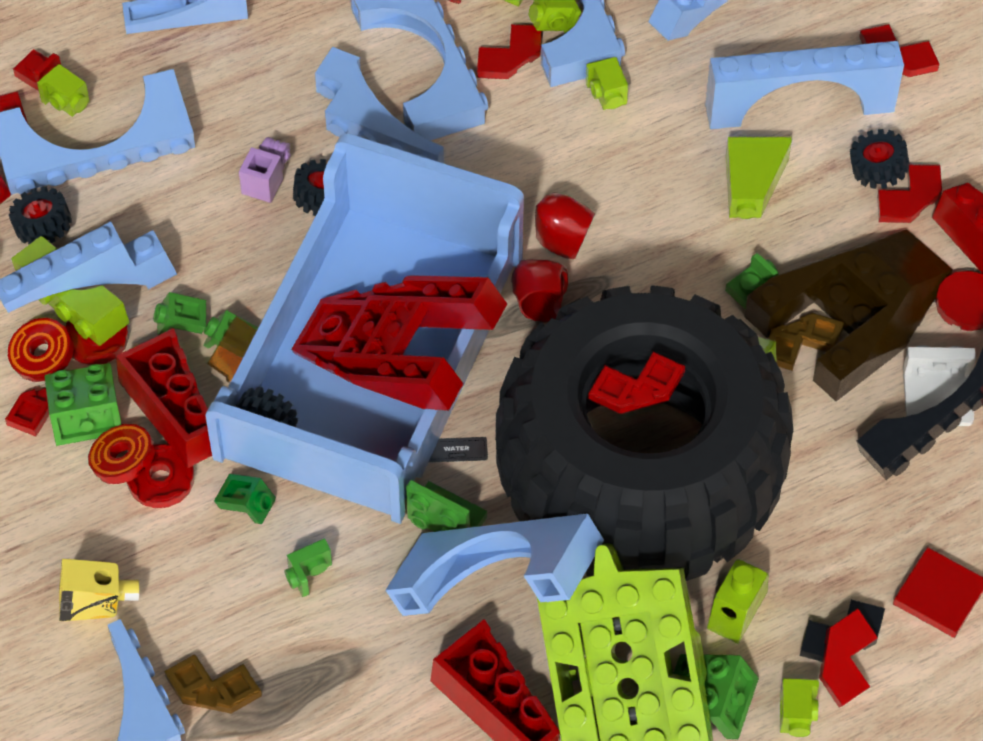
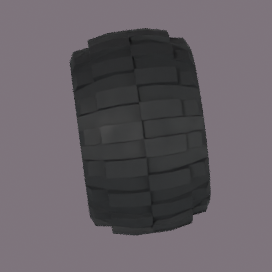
[495,285,794,581]

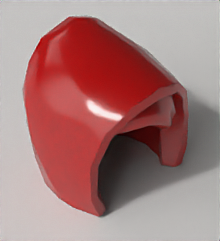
[535,192,595,259]
[511,259,568,322]

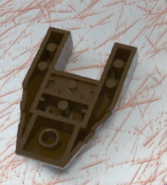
[744,229,953,401]

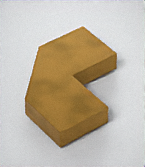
[768,313,844,371]
[164,654,262,714]

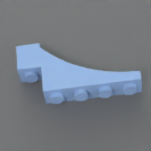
[122,0,248,34]
[648,0,728,41]
[315,47,444,163]
[0,221,177,313]
[108,619,185,741]

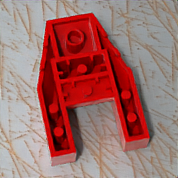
[291,275,507,411]

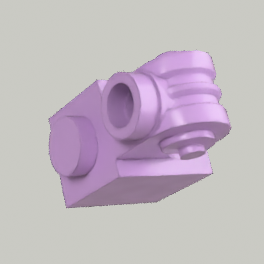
[239,137,291,203]

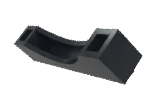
[856,348,983,480]

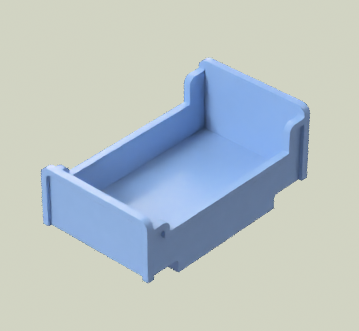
[205,133,524,524]

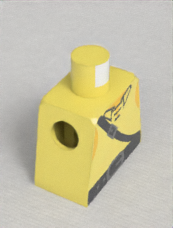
[59,559,139,621]

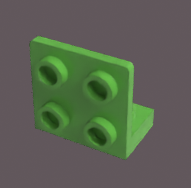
[45,363,122,446]
[406,480,487,532]
[673,654,759,740]

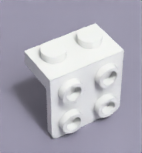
[903,345,976,426]

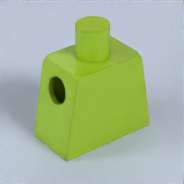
[707,559,769,644]

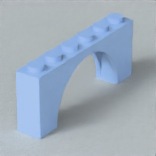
[350,0,488,141]
[541,0,625,87]
[705,41,904,129]
[0,69,195,195]
[385,513,604,616]

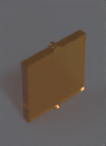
[207,317,258,383]

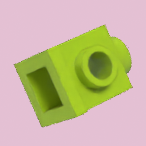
[528,0,581,34]
[586,57,628,110]
[37,64,90,117]
[780,678,819,737]

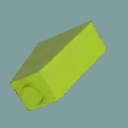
[725,137,792,219]

